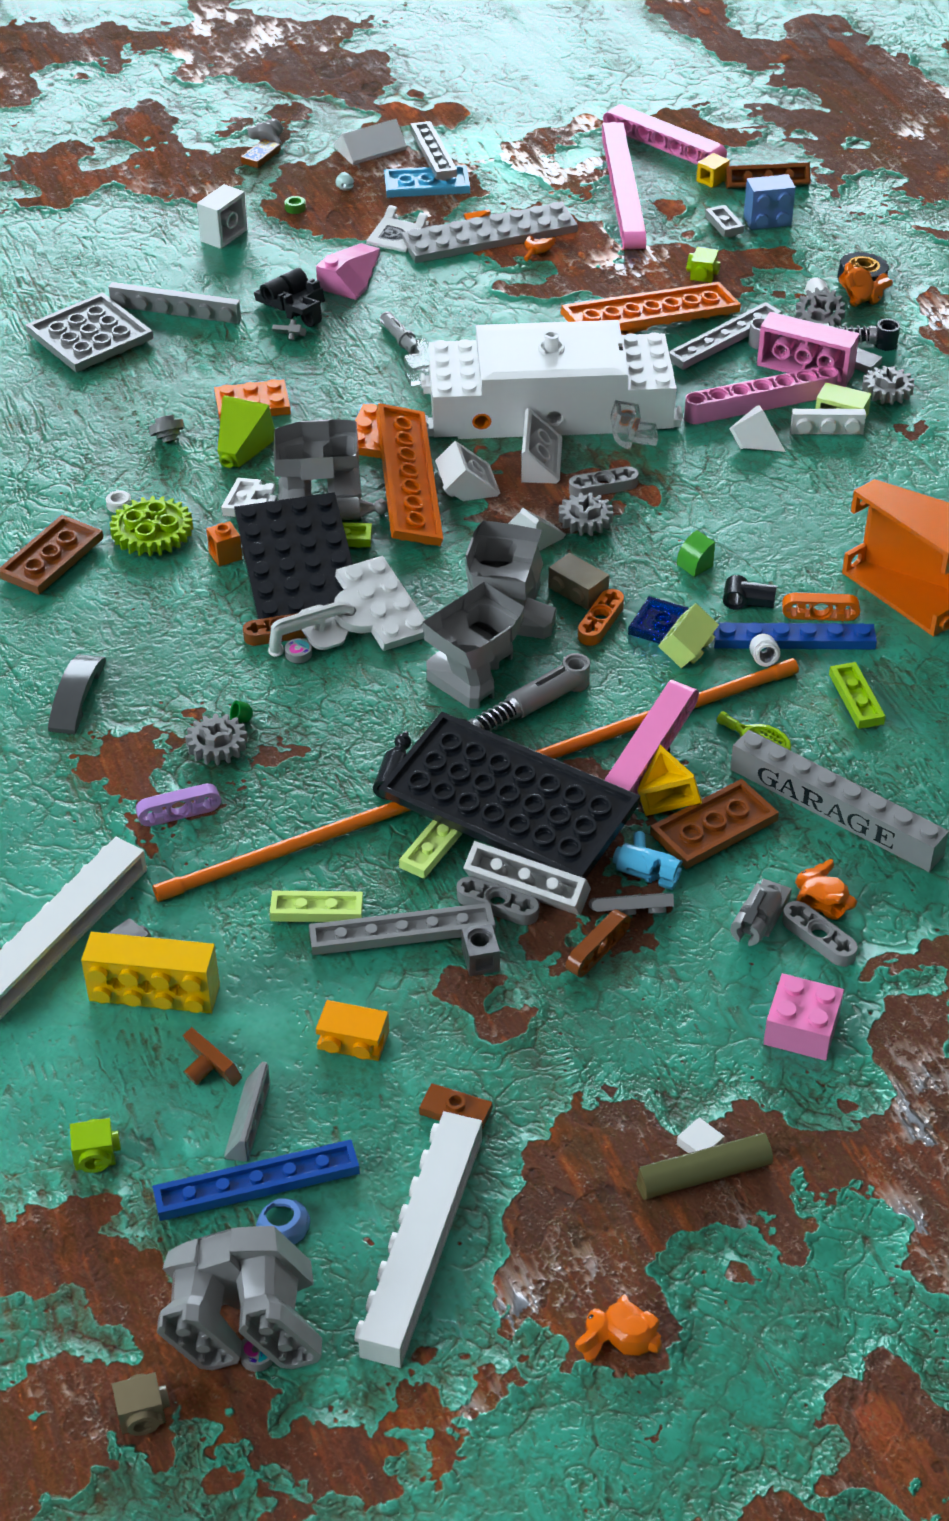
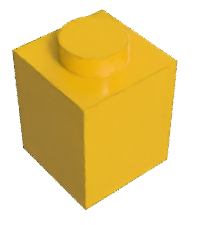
[696,153,730,188]

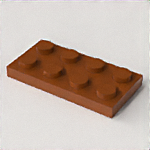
[0,515,103,595]
[650,779,779,869]

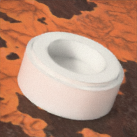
[106,491,132,513]

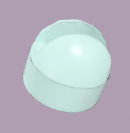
[336,172,354,191]

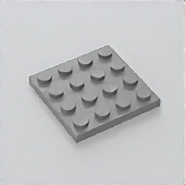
[26,293,154,372]

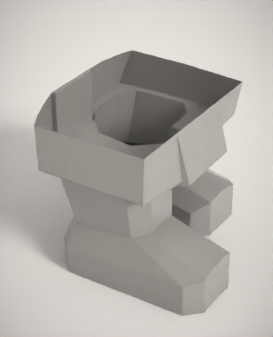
[274,419,361,500]
[466,520,556,639]
[423,582,524,709]
[157,1226,322,1370]

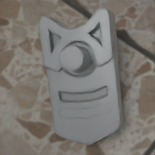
[272,319,306,340]

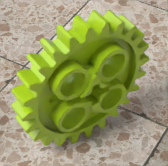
[110,496,193,556]

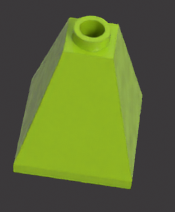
[217,395,275,468]

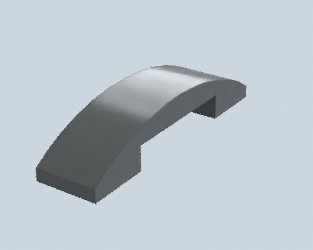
[48,654,106,734]

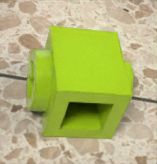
[686,247,720,283]
[70,1118,121,1173]

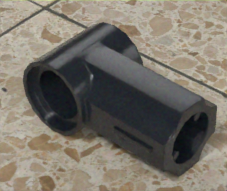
[723,575,777,610]

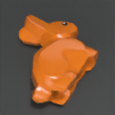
[839,262,893,307]
[795,859,857,920]
[575,1295,662,1363]

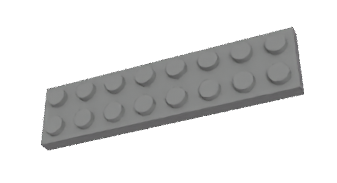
[401,202,578,263]

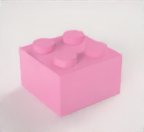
[763,973,844,1061]

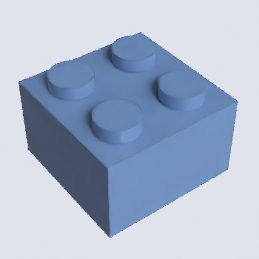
[743,174,796,230]

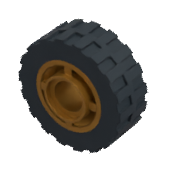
[837,252,889,282]

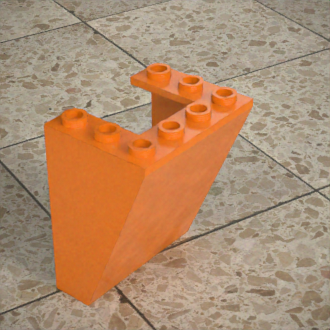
[842,479,949,637]

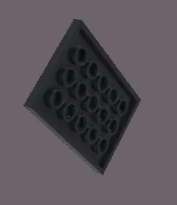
[234,492,353,619]

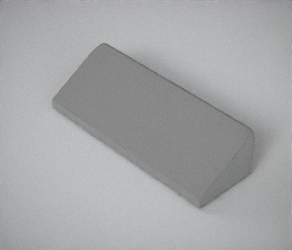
[224,1062,270,1162]

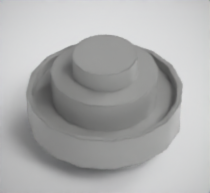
[148,415,185,443]

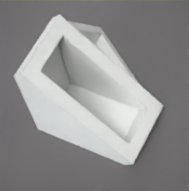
[729,405,786,452]
[508,508,566,551]

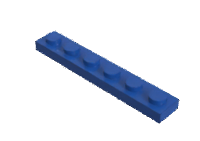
[713,622,877,650]
[152,1139,360,1221]

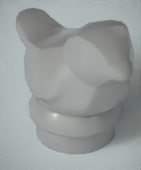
[247,118,283,146]

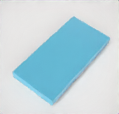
[384,165,470,198]

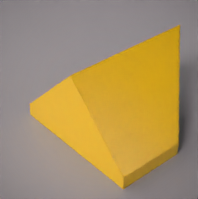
[637,745,702,816]

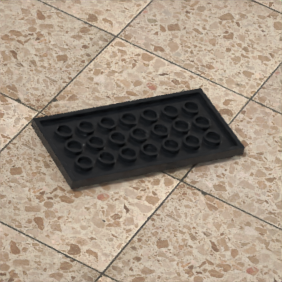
[379,712,640,879]

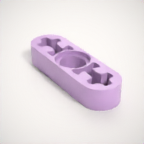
[136,784,221,826]

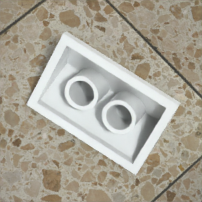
[334,119,407,165]
[521,408,562,484]

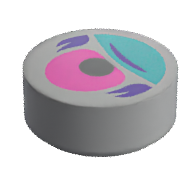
[285,638,312,663]
[240,1338,273,1372]

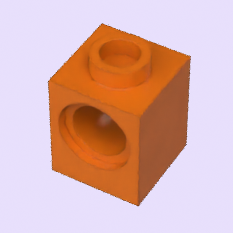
[206,521,243,567]

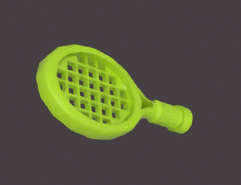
[716,711,791,751]

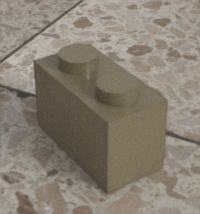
[548,553,609,610]

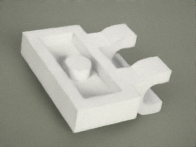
[221,478,278,517]

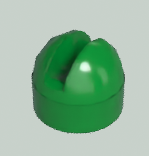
[230,700,253,724]

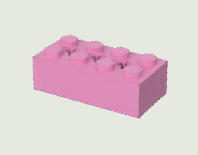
[757,312,859,387]

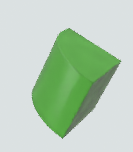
[677,530,715,577]

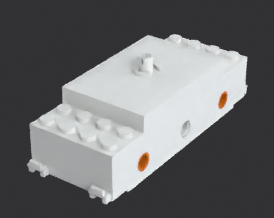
[421,320,683,439]

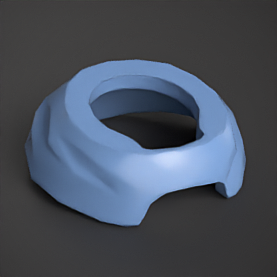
[256,1198,311,1244]

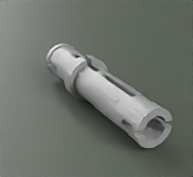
[380,312,423,357]

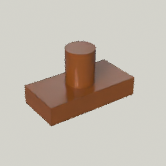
[183,1027,242,1087]

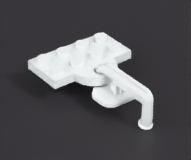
[268,556,425,657]

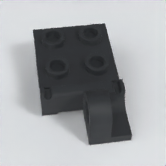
[254,268,325,327]

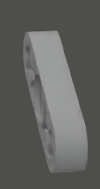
[569,466,639,497]
[457,876,539,925]
[782,901,857,966]

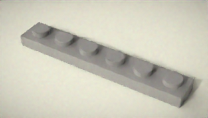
[411,122,457,181]
[109,282,241,324]
[669,302,782,370]
[309,903,495,955]

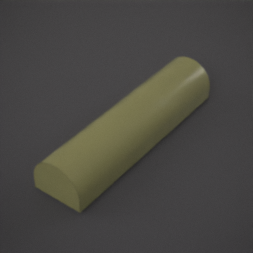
[636,1133,773,1200]

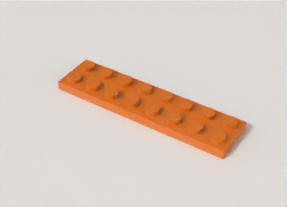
[560,282,741,331]
[376,403,443,546]

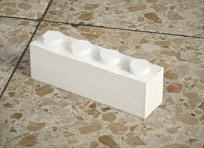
[463,841,591,916]

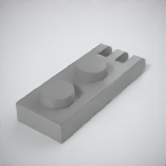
[588,893,674,915]

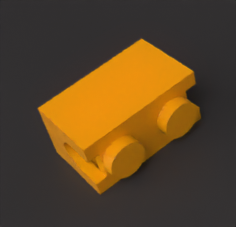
[316,1000,389,1061]

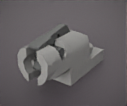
[731,878,792,946]

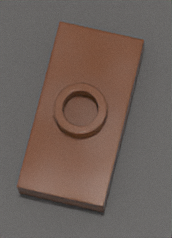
[419,1083,492,1130]

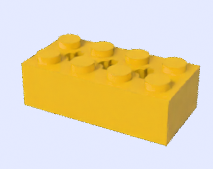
[81,932,220,1014]

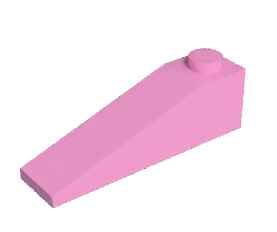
[316,243,380,300]

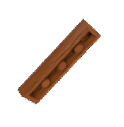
[725,162,811,189]

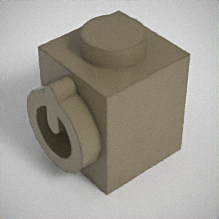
[112,1372,170,1436]

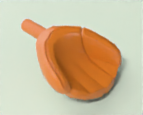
[524,236,556,261]

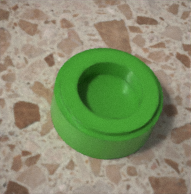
[284,196,306,214]

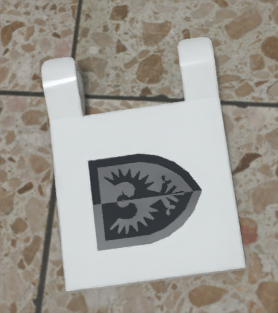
[366,205,429,253]

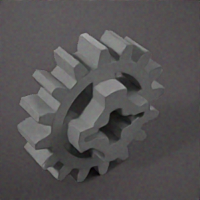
[796,287,845,326]
[862,366,914,405]
[559,493,613,536]
[185,713,248,765]

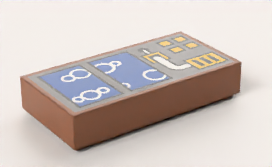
[241,139,281,168]

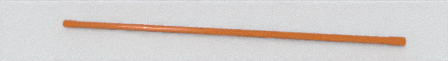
[152,658,799,902]

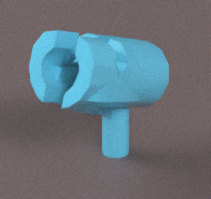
[613,831,683,890]

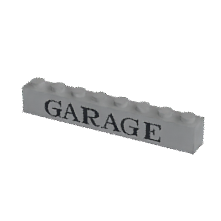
[730,730,949,872]

